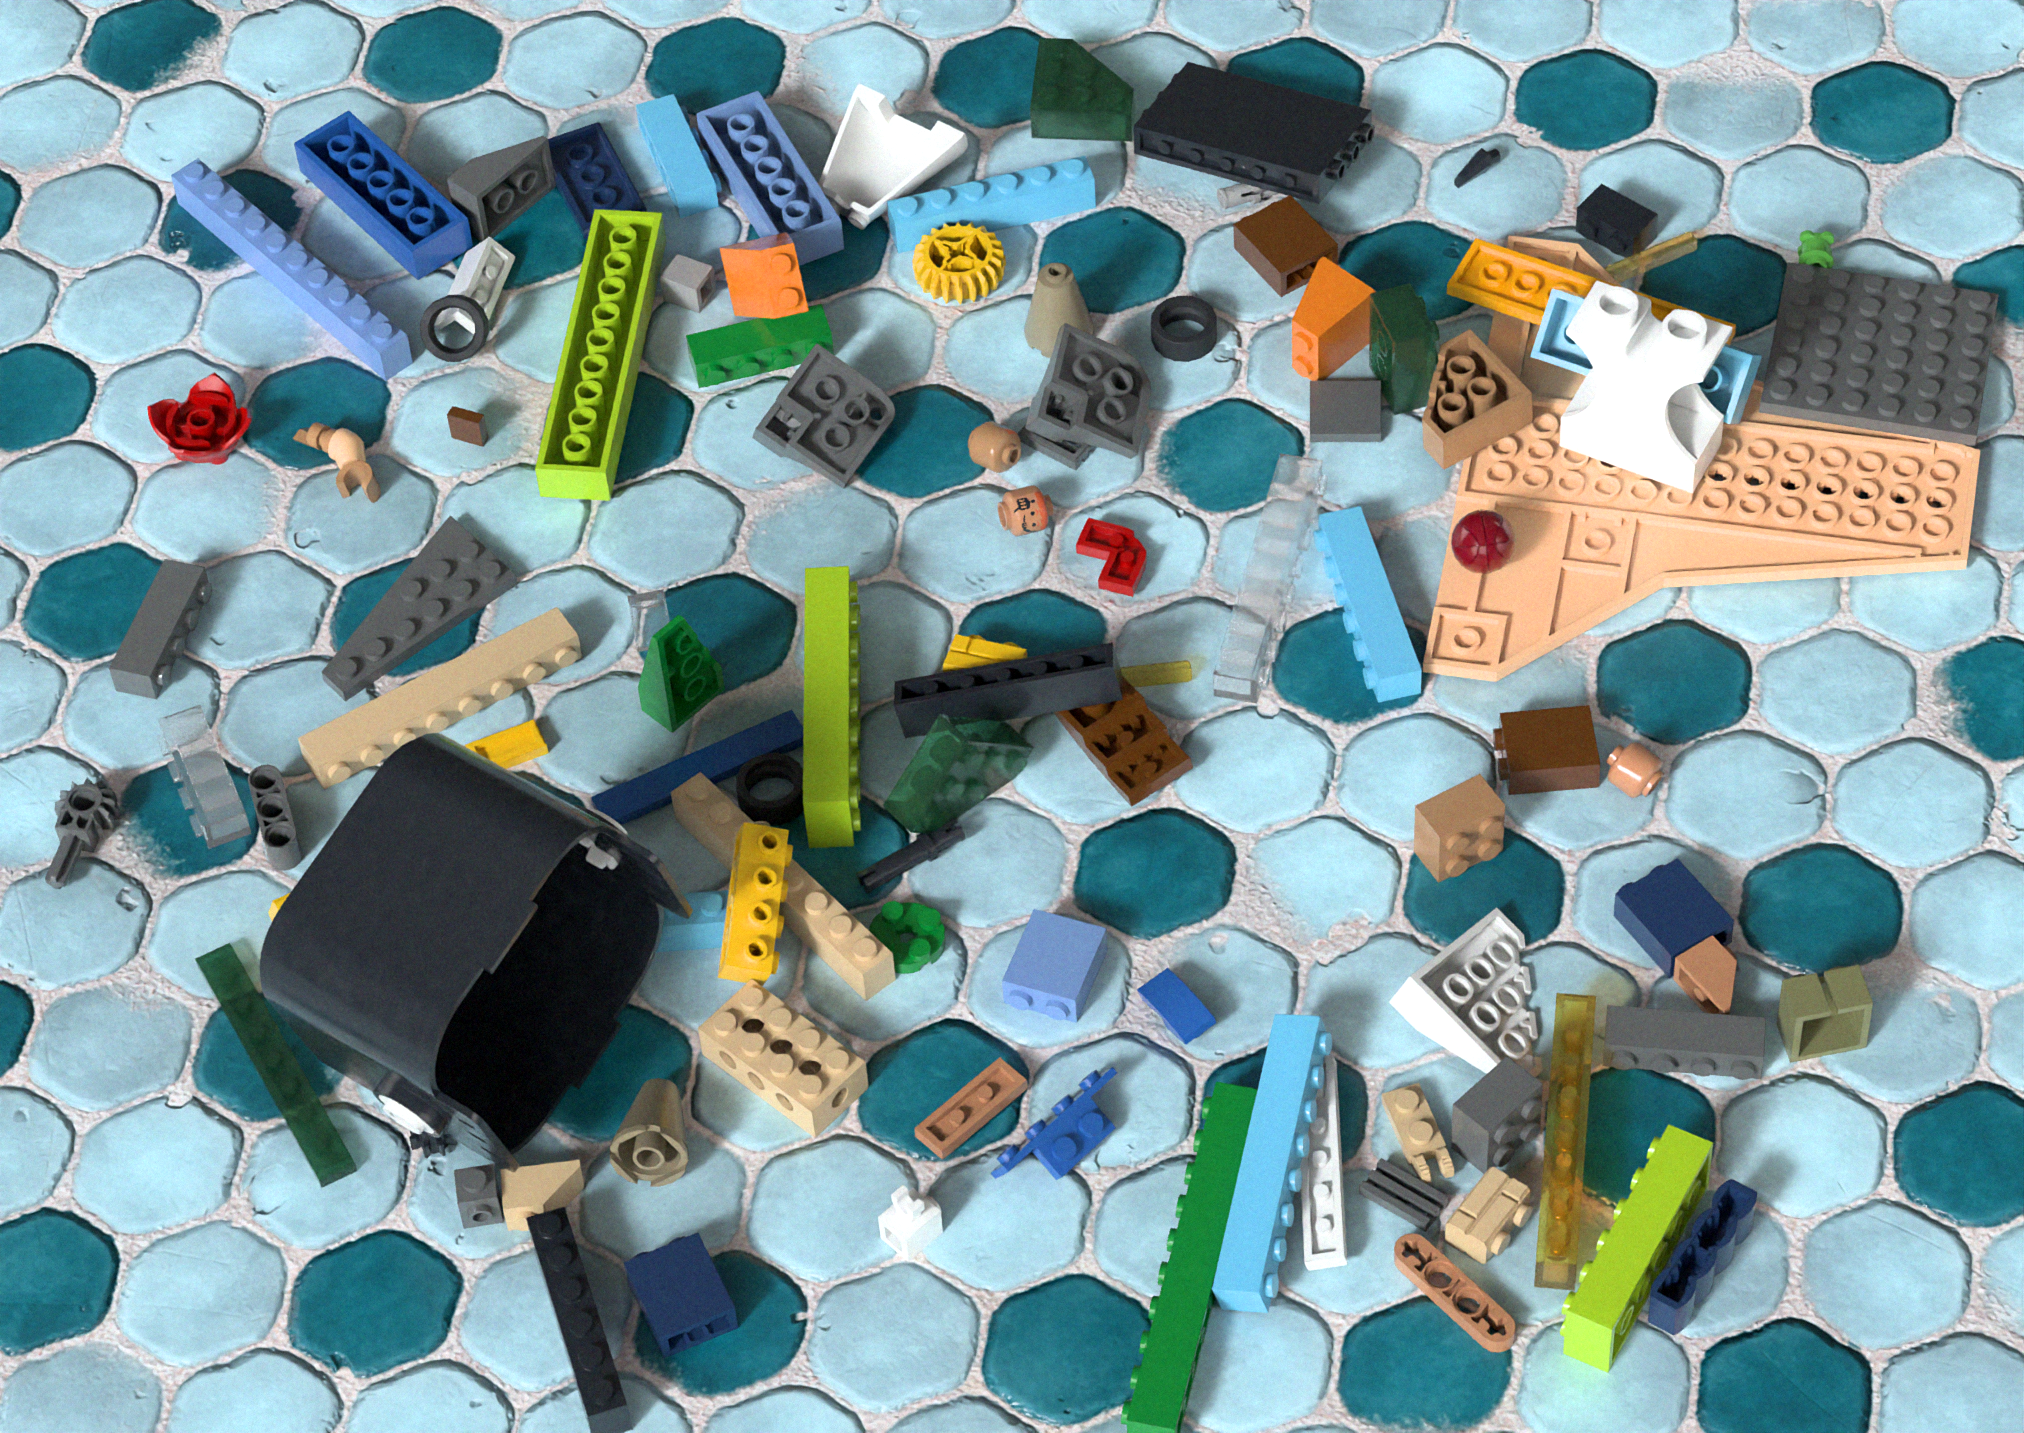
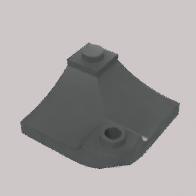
[1025,323,1151,459]
[752,343,895,489]

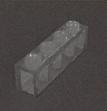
[156,705,251,849]

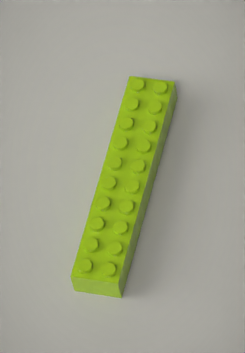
[535,209,666,501]

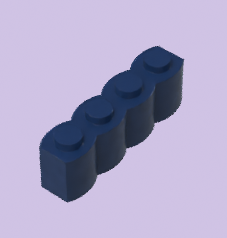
[1648,1179,1757,1335]

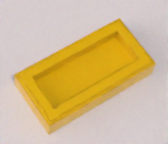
[465,719,548,769]

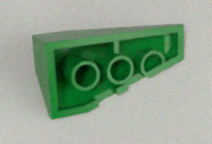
[638,615,725,733]

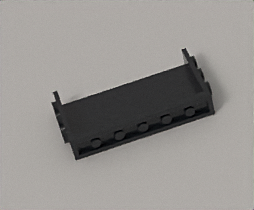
[1133,62,1375,204]

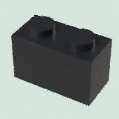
[1576,184,1658,262]

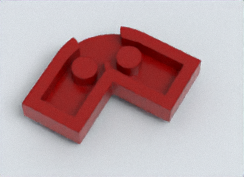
[1076,518,1147,597]

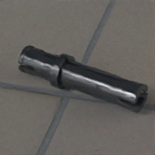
[856,818,966,894]

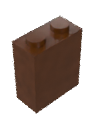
[1233,195,1338,297]
[1493,705,1600,795]

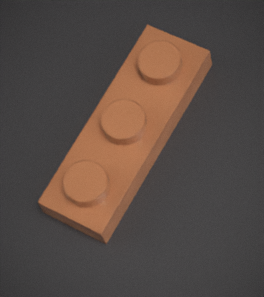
[914,1057,1028,1160]

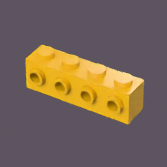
[718,822,793,986]

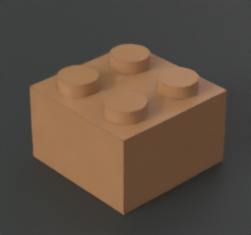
[1414,774,1505,883]

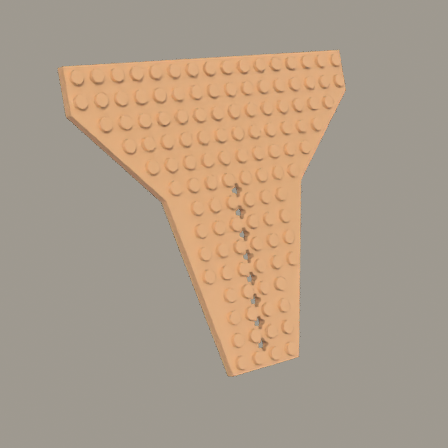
[1423,235,1980,682]

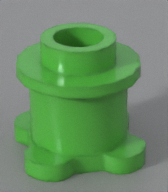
[1797,230,1834,269]

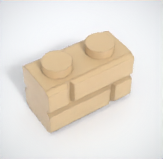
[1445,1166,1533,1264]

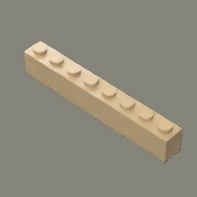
[298,607,582,790]
[671,772,896,1001]

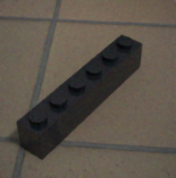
[894,642,1123,738]
[526,1206,633,1433]

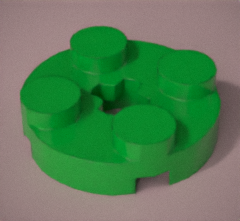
[869,901,946,974]

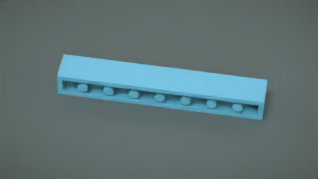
[1212,1014,1332,1313]

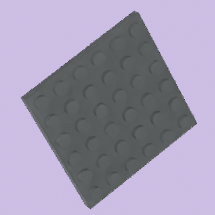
[1759,262,1999,446]

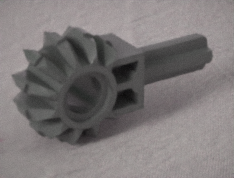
[45,777,120,889]

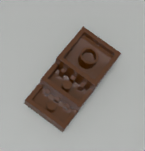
[1054,676,1193,807]

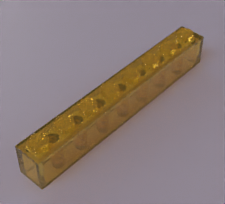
[1534,993,1596,1291]

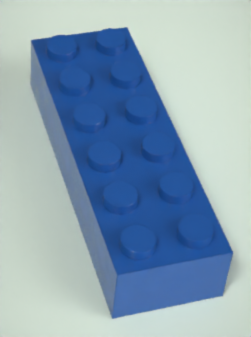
[294,110,473,280]

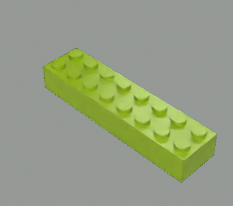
[803,566,861,848]

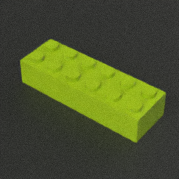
[1560,1124,1713,1373]

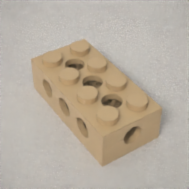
[698,979,869,1138]

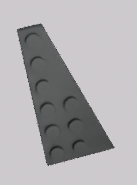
[321,516,518,702]

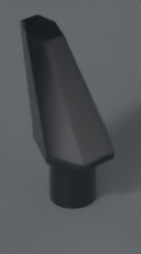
[1454,148,1500,188]

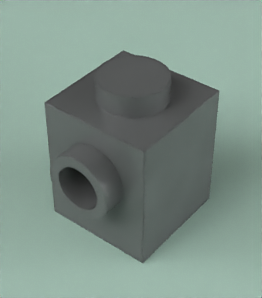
[454,1164,503,1229]

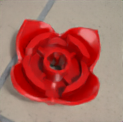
[147,372,252,465]

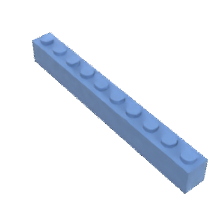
[171,158,413,381]

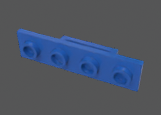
[991,1067,1117,1180]

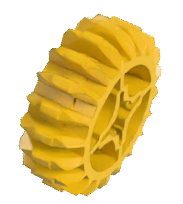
[912,221,1006,305]

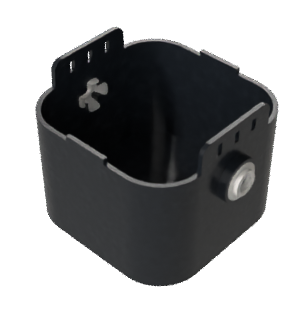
[259,733,693,1172]

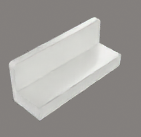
[435,237,515,334]

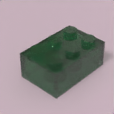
[1369,283,1440,415]

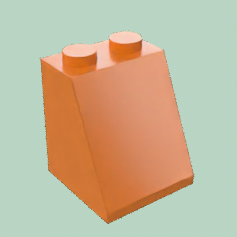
[719,232,809,319]
[1292,256,1376,381]

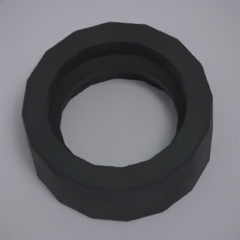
[420,295,489,362]
[1151,296,1217,362]
[736,753,804,826]

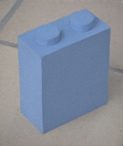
[1002,909,1108,1023]

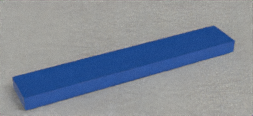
[590,709,804,825]

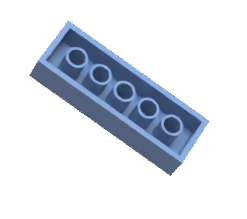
[696,91,844,266]

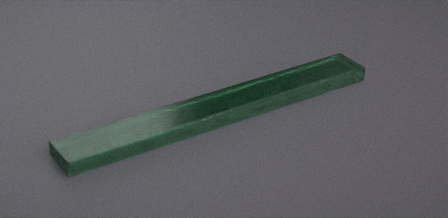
[195,943,357,1188]

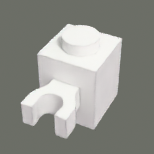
[878,1185,943,1262]

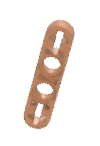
[1394,1233,1516,1353]

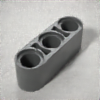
[248,765,302,871]

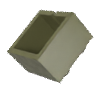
[1776,965,1873,1063]

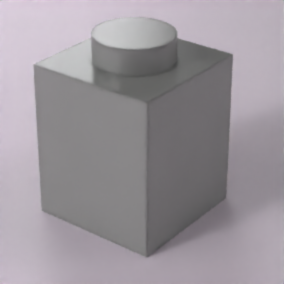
[659,254,716,313]

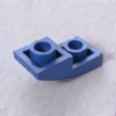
[1137,968,1217,1045]

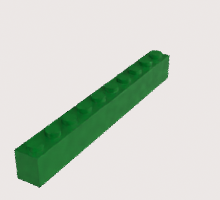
[1121,1082,1258,1433]

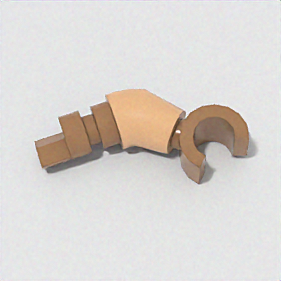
[293,422,381,503]

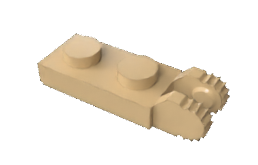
[1381,1083,1455,1184]

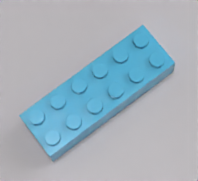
[1530,288,1762,424]

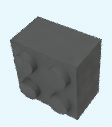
[1451,1056,1543,1174]

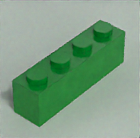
[686,304,834,388]

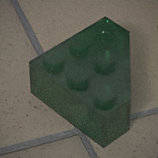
[1030,38,1135,142]
[883,714,1034,834]

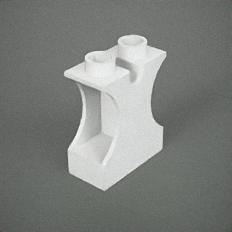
[1560,280,1733,494]

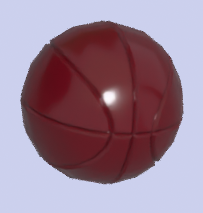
[1451,509,1516,574]

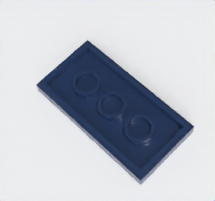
[548,122,647,239]

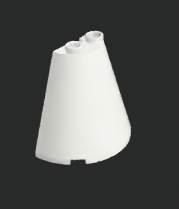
[818,83,968,230]

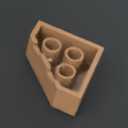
[1422,329,1533,470]

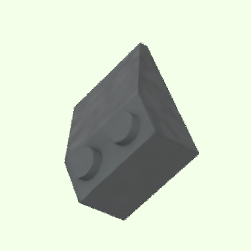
[447,136,556,242]

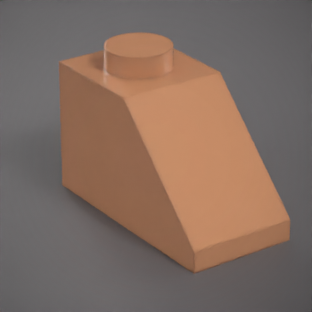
[1673,935,1737,1015]

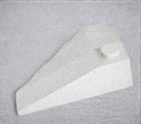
[1389,908,1543,1078]

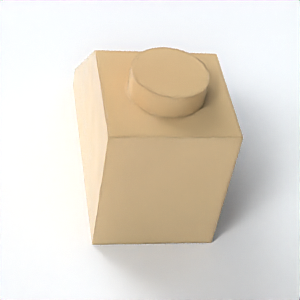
[500,1159,585,1231]

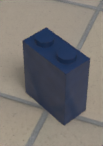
[1613,858,1734,978]
[623,1232,738,1359]

